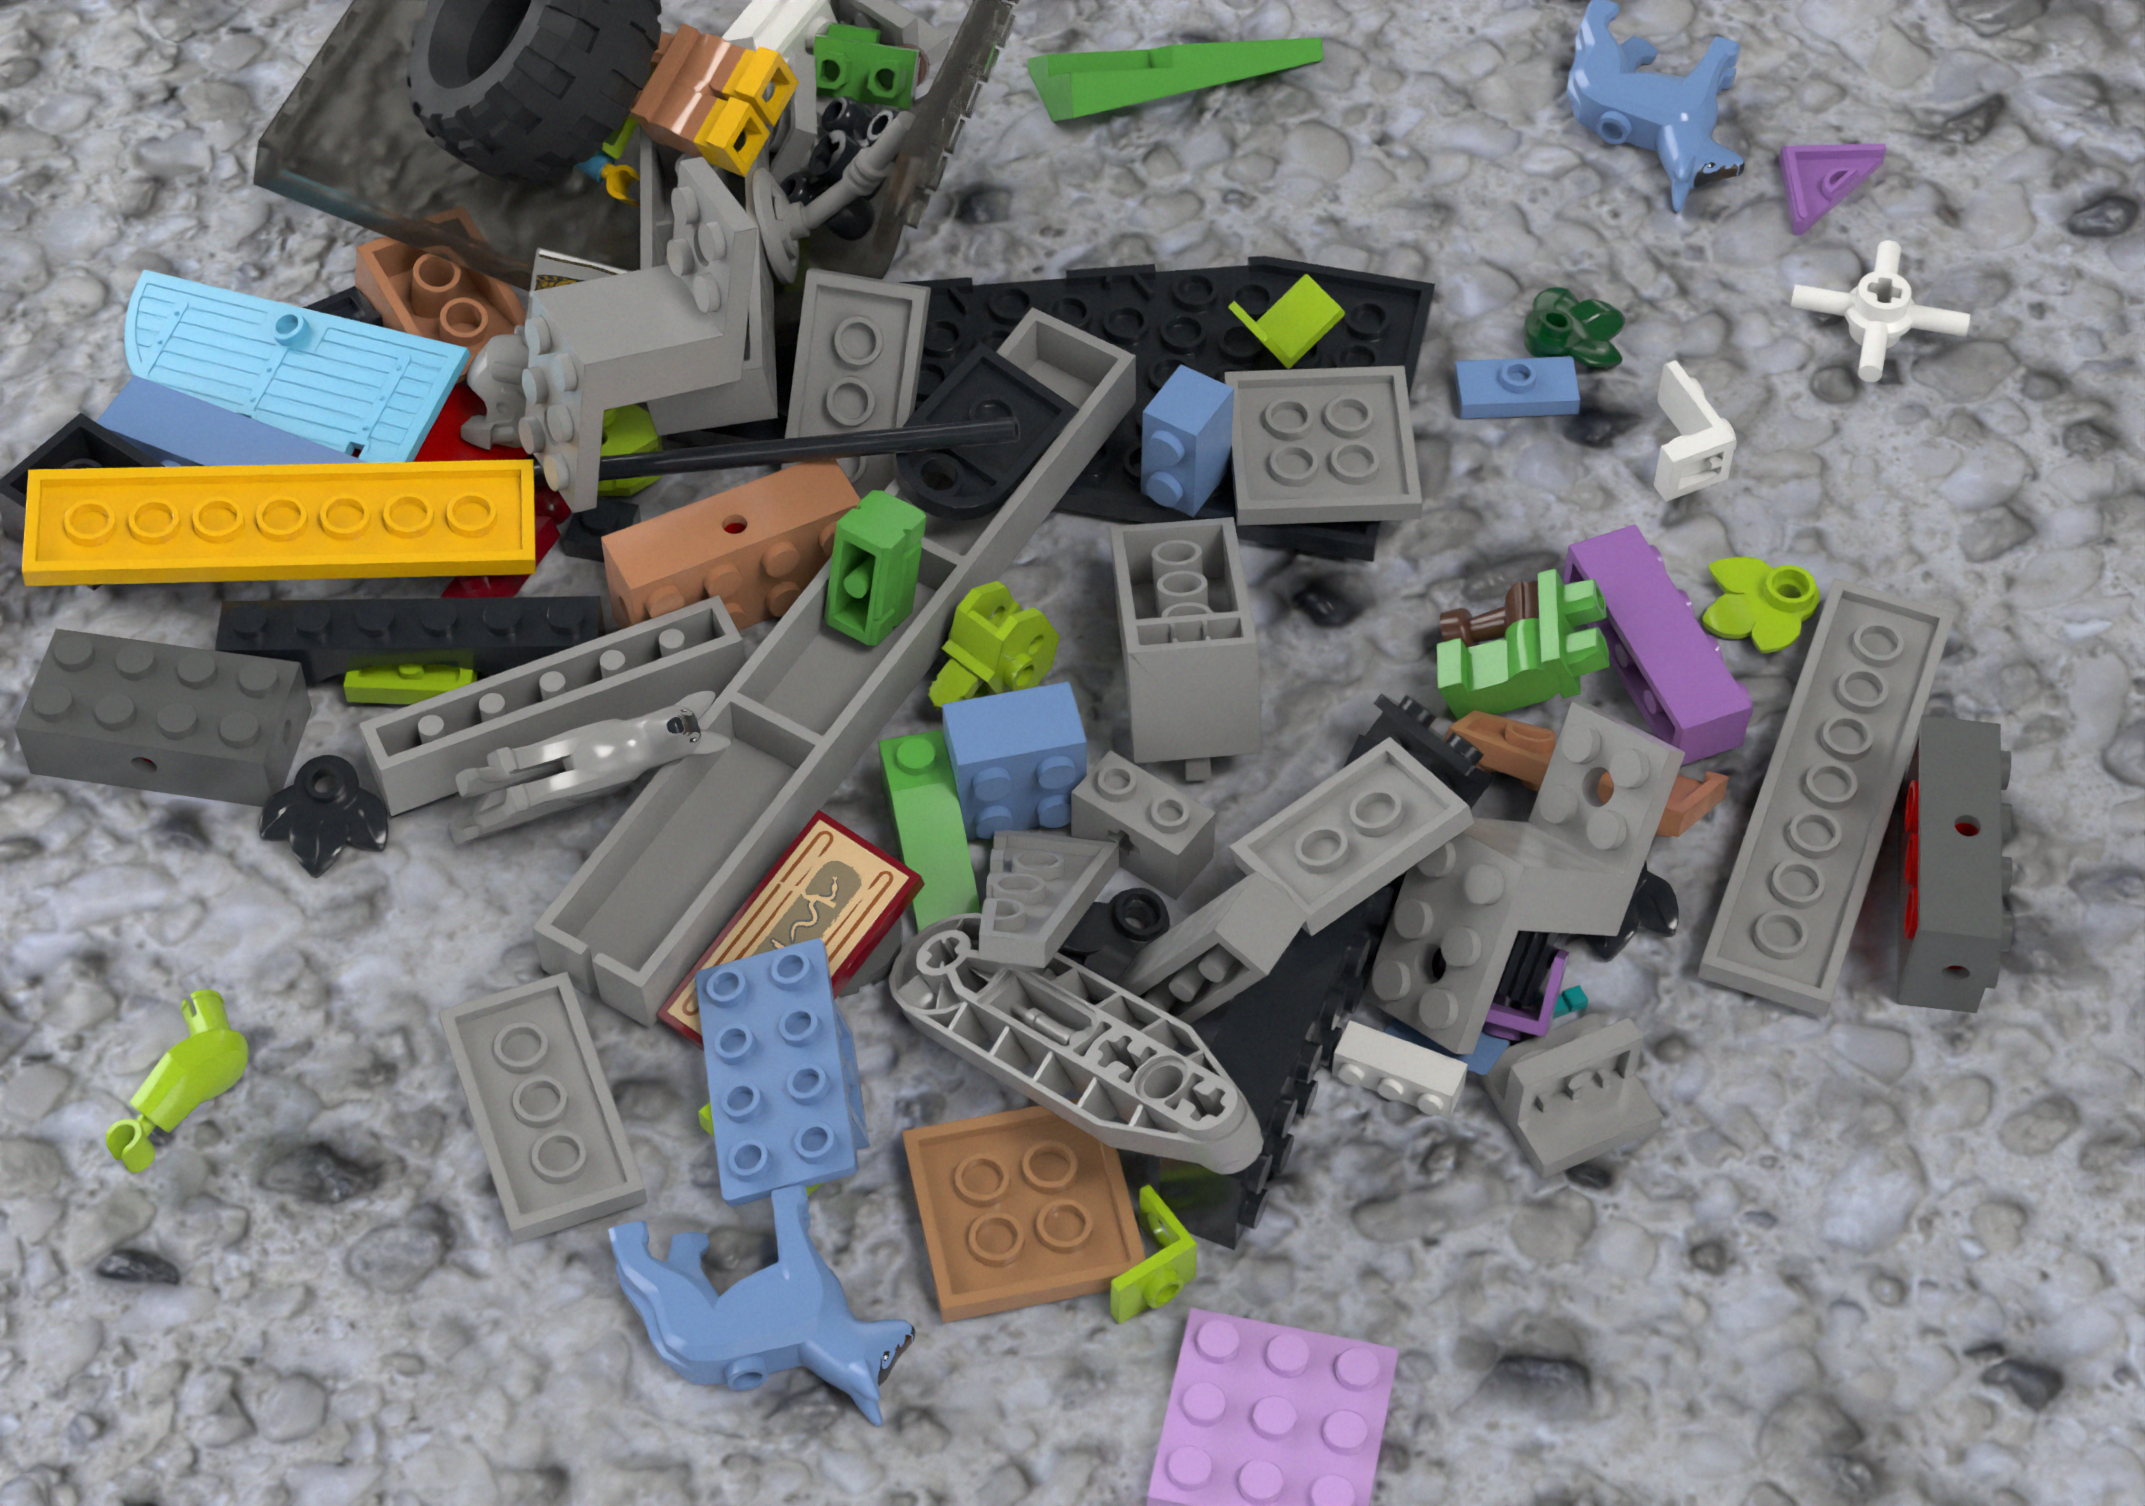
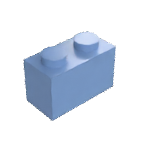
[1141,365,1234,517]

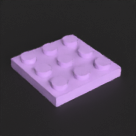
[1147,1308,1399,1506]

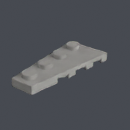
[979,830,1119,972]

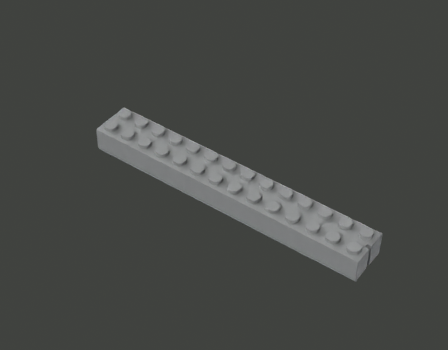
[532,307,1136,1029]

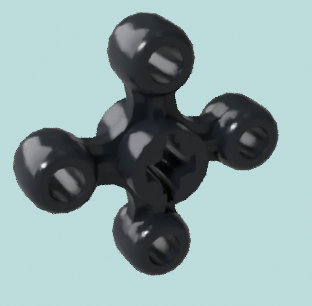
[780,96,922,241]

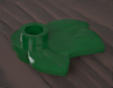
[1523,287,1625,367]

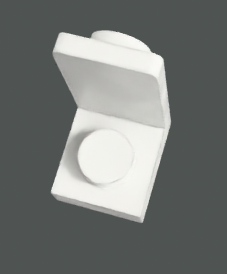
[1654,360,1736,502]

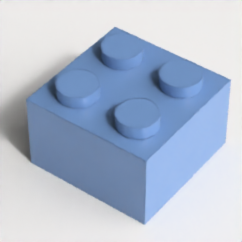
[942,681,1087,841]

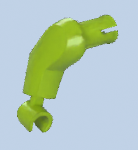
[106,989,249,1173]

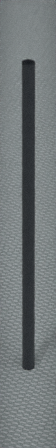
[533,417,1020,487]

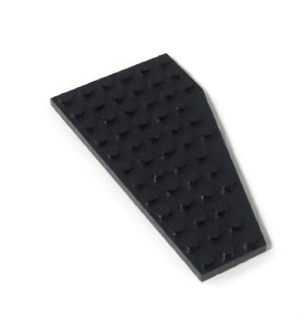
[667,256,1435,562]

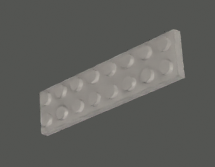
[1697,578,1955,1017]

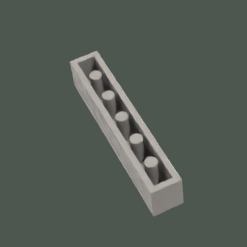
[359,595,745,816]

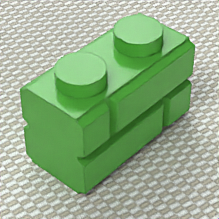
[824,490,927,646]

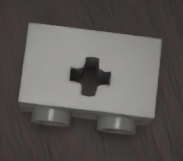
[1071,750,1216,900]

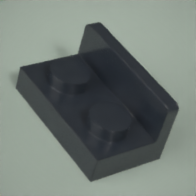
[1365,693,1495,810]

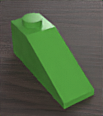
[878,729,981,934]

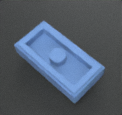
[1454,356,1580,419]

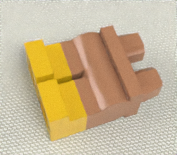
[628,23,799,177]

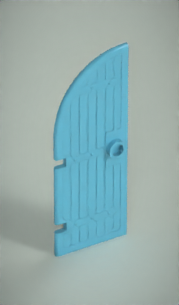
[124,270,471,463]

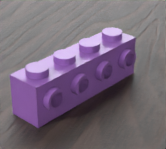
[1563,524,1753,766]

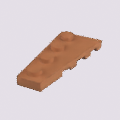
[1446,710,1729,838]

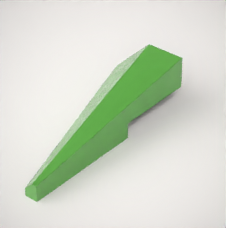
[1028,37,1323,122]

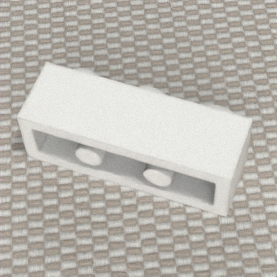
[1332,1020,1468,1119]

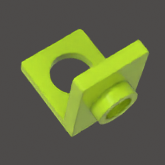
[1228,274,1345,370]
[1110,1184,1197,1324]

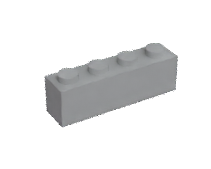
[1116,870,1309,1031]

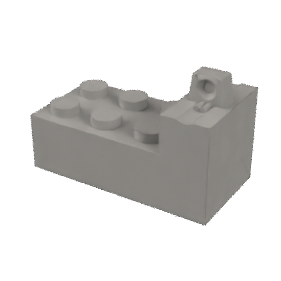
[1110,517,1262,781]

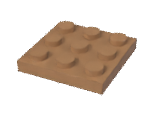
[902,1097,1146,1323]

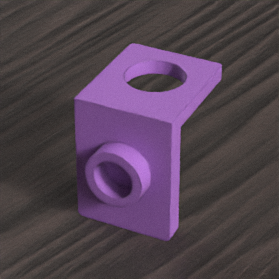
[1483,950,1570,1040]

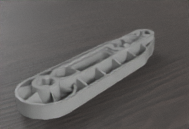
[889,912,1263,1174]

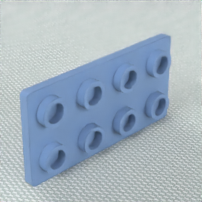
[695,938,870,1207]

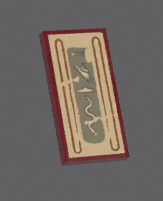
[656,809,925,1052]

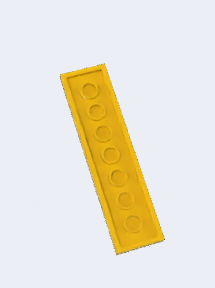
[22,459,536,586]

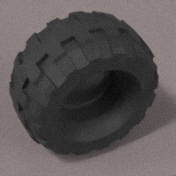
[406,0,662,184]

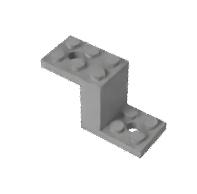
[519,157,758,513]
[1362,701,1686,1054]

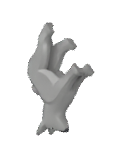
[448,691,732,846]

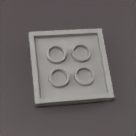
[1224,366,1422,526]

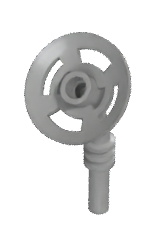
[752,111,919,285]

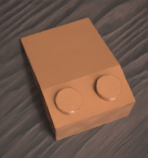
[355,207,526,384]

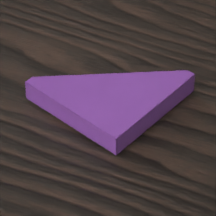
[1779,144,1886,235]

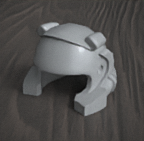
[461,325,529,450]

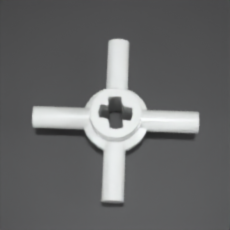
[1790,240,1970,382]

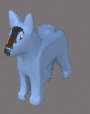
[1566,0,1744,213]
[609,1184,916,1427]

